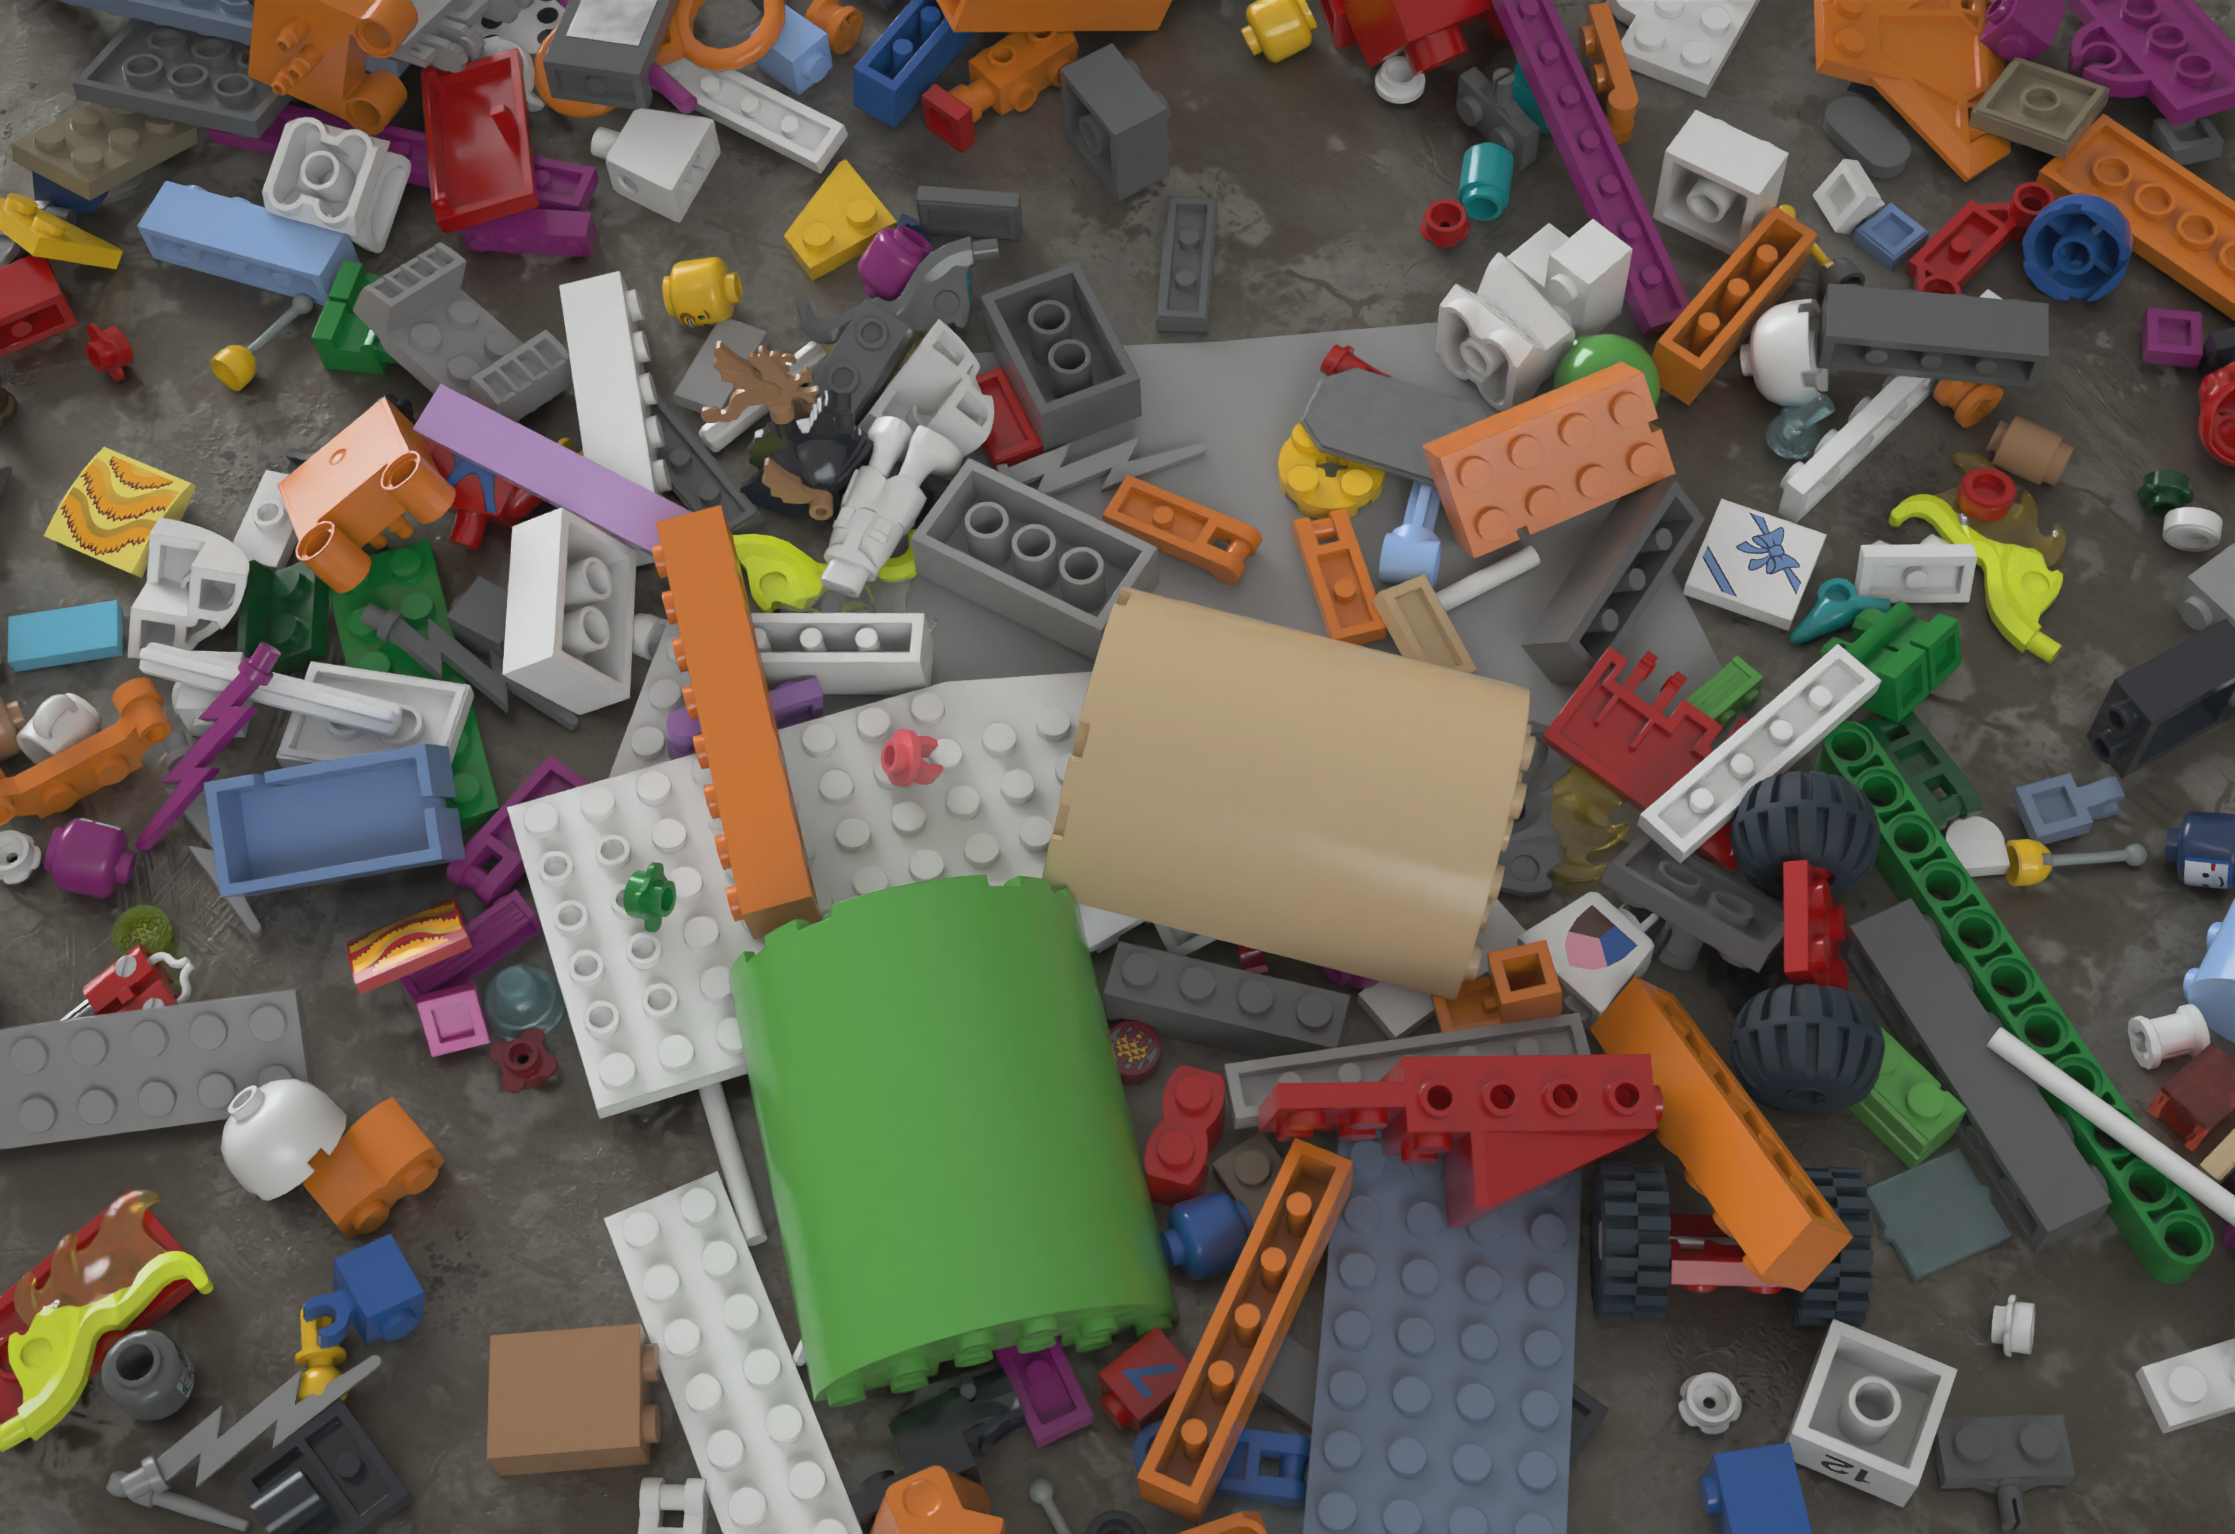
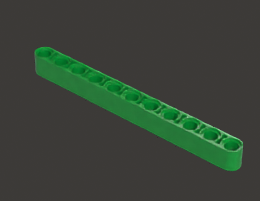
[1815,721,2214,1285]

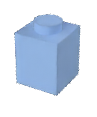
[750,5,833,96]

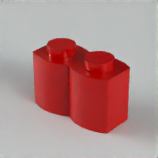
[1144,1064,1225,1207]

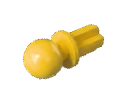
[295,1308,348,1402]

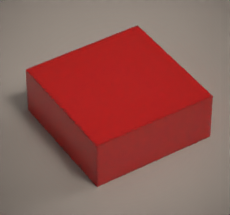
[921,84,976,153]

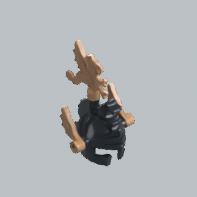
[700,341,874,520]

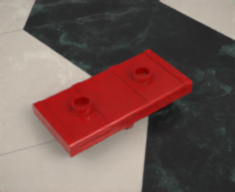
[420,48,539,233]

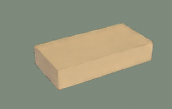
[1372,574,1477,674]

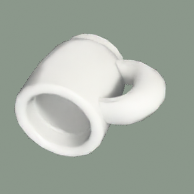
[16,693,101,765]

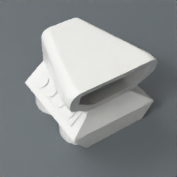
[262,117,411,253]
[1435,252,1575,411]

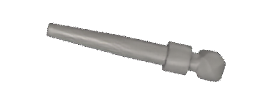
[106,1471,251,1532]

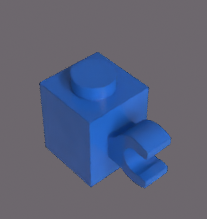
[303,1234,425,1349]

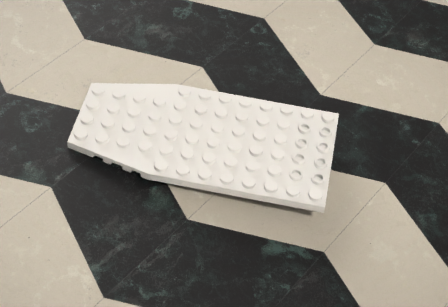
[507,672,1151,1119]

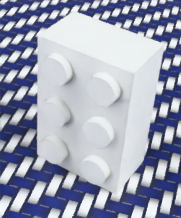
[502,507,637,716]

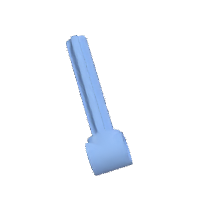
[1378,481,1442,590]

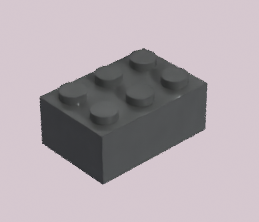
[980,261,1142,452]

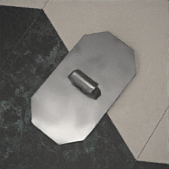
[1300,368,1490,487]

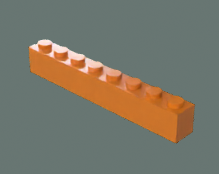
[651,505,822,939]

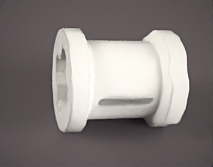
[2128,1004,2210,1070]

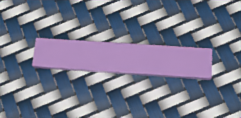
[413,384,692,556]

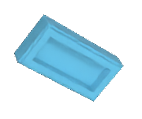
[8,600,123,672]

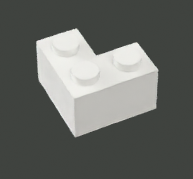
[1506,219,1633,340]

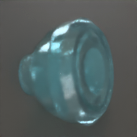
[483,963,565,1041]

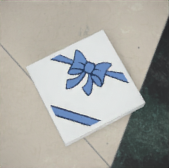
[1683,499,1827,631]

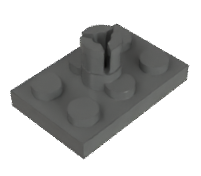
[1600,832,1784,973]

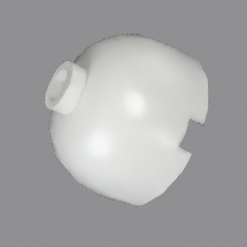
[1740,299,1829,407]
[221,1079,347,1201]

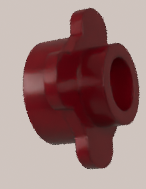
[489,1027,558,1093]

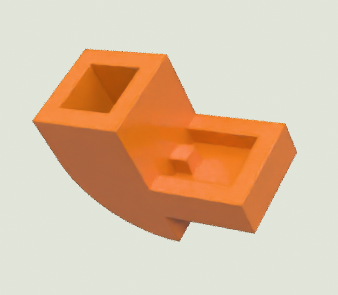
[1431,940,1562,1033]

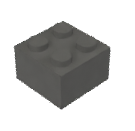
[1060,43,1172,202]

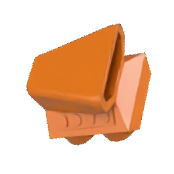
[869,1465,1008,1534]

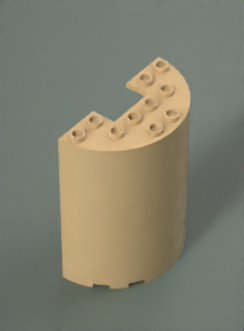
[1042,586,1536,1001]

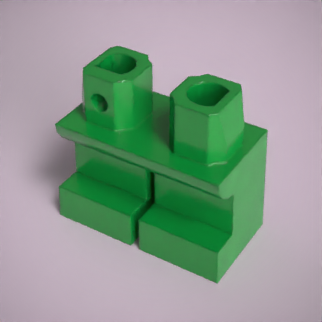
[311,259,398,375]
[1821,600,1962,723]

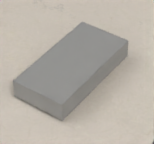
[673,318,770,413]

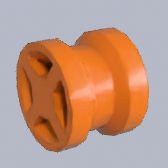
[804,0,864,55]
[1933,380,2004,428]

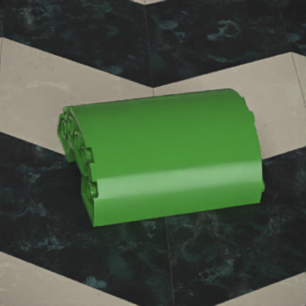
[729,875,1180,1407]

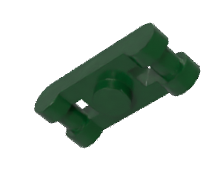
[1857,711,1982,831]

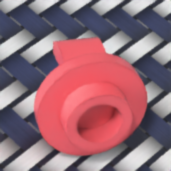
[881,729,943,787]

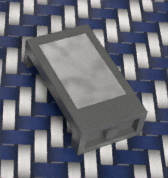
[543,0,679,110]

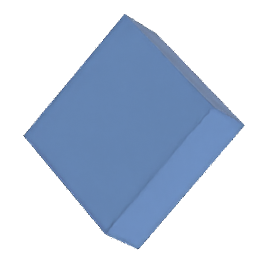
[1852,202,1930,271]

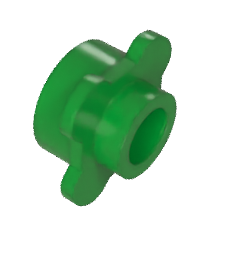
[624,862,676,933]

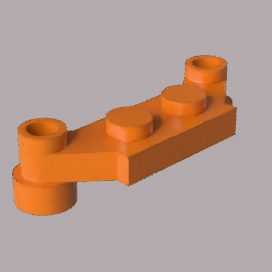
[0,677,172,826]

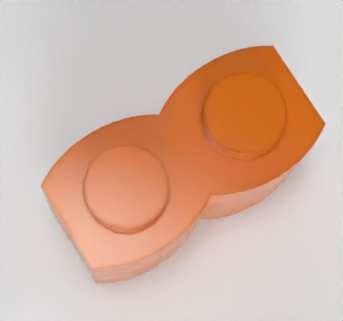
[302,1097,445,1239]

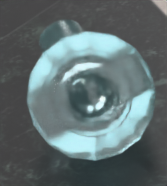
[1766,393,1835,459]

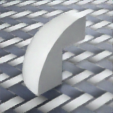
[857,319,994,463]
[128,517,249,659]

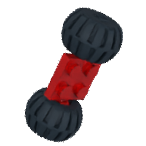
[1729,771,1885,1114]

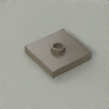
[1969,57,2110,159]

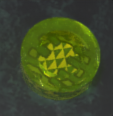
[112,905,176,956]

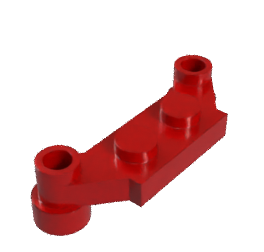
[1905,182,2055,295]

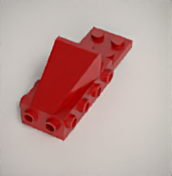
[1258,1054,1663,1228]

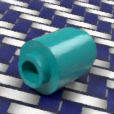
[1458,142,1514,221]

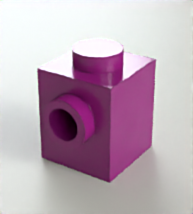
[1980,0,2068,64]

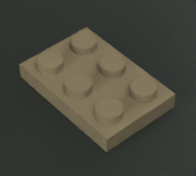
[12,103,198,201]

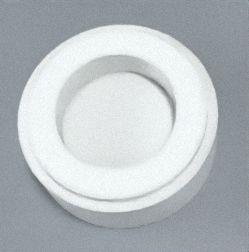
[2162,507,2223,552]

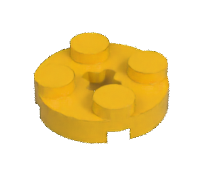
[1278,423,1385,519]

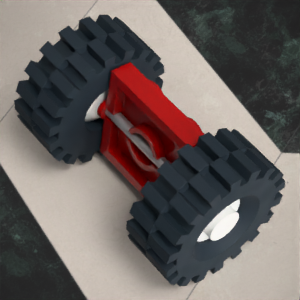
[1589,1161,1874,1327]

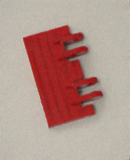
[1540,647,1787,874]

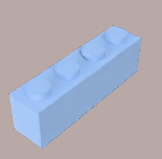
[137,181,360,306]

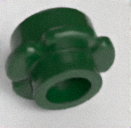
[2137,470,2194,517]

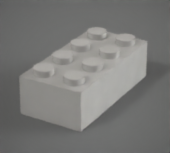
[911,458,1159,661]

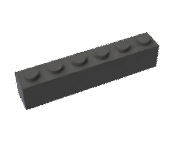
[1839,898,2112,1253]

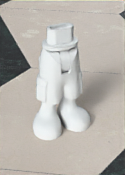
[820,416,963,598]

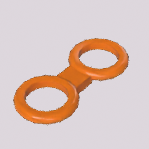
[533,0,785,119]

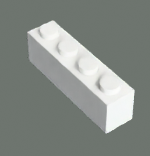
[751,613,934,695]

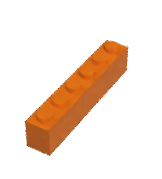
[1589,976,1853,1292]
[1137,1138,1353,1525]

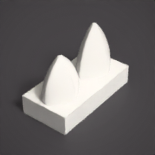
[1855,534,1977,603]

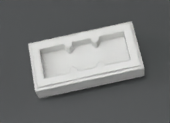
[233,470,298,572]

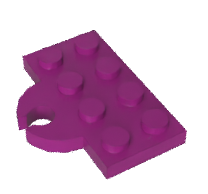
[2068,0,2235,126]

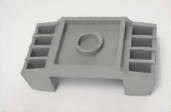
[353,242,571,422]

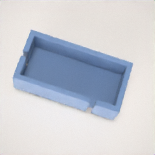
[203,743,465,897]

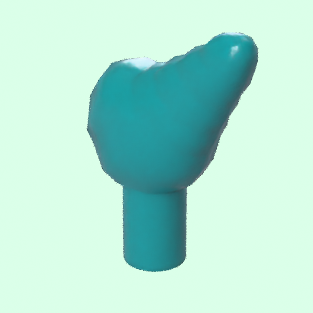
[1789,578,1890,644]

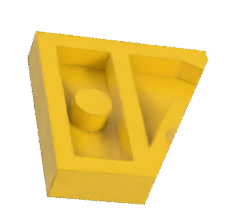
[784,159,897,281]
[0,193,123,270]

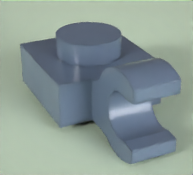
[2012,773,2125,845]

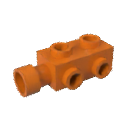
[948,31,1079,123]

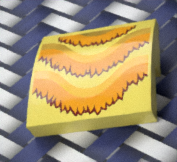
[44,447,196,578]

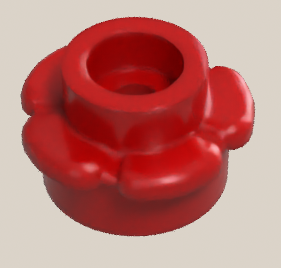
[1419,199,1471,248]

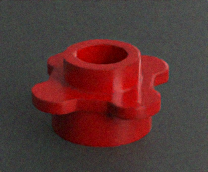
[85,323,134,382]

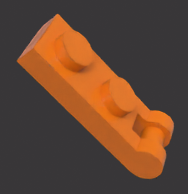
[1579,2,1639,144]
[1102,474,1263,585]
[1291,508,1387,645]

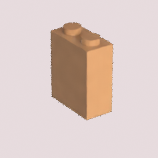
[487,1323,661,1476]

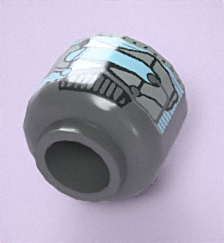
[101,1329,195,1421]

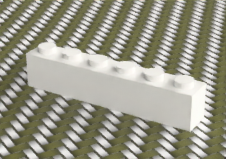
[559,271,672,567]

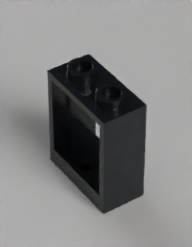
[2086,618,2235,779]

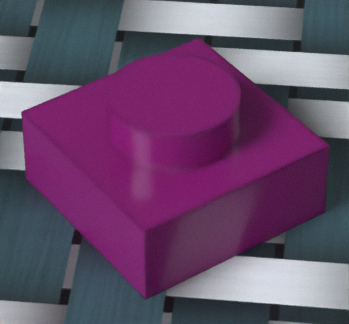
[2142,307,2203,368]

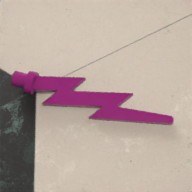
[135,642,281,852]

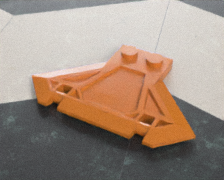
[1814,0,2011,183]

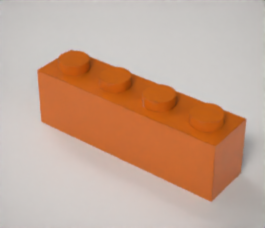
[1652,206,1818,406]

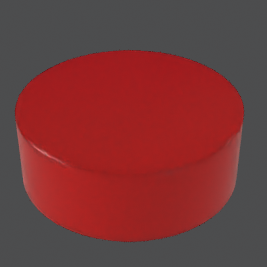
[1957,467,2016,522]

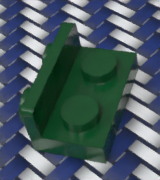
[237,560,330,674]

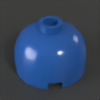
[2022,193,2134,302]

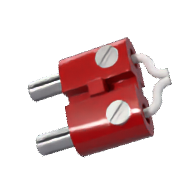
[61,943,195,1020]

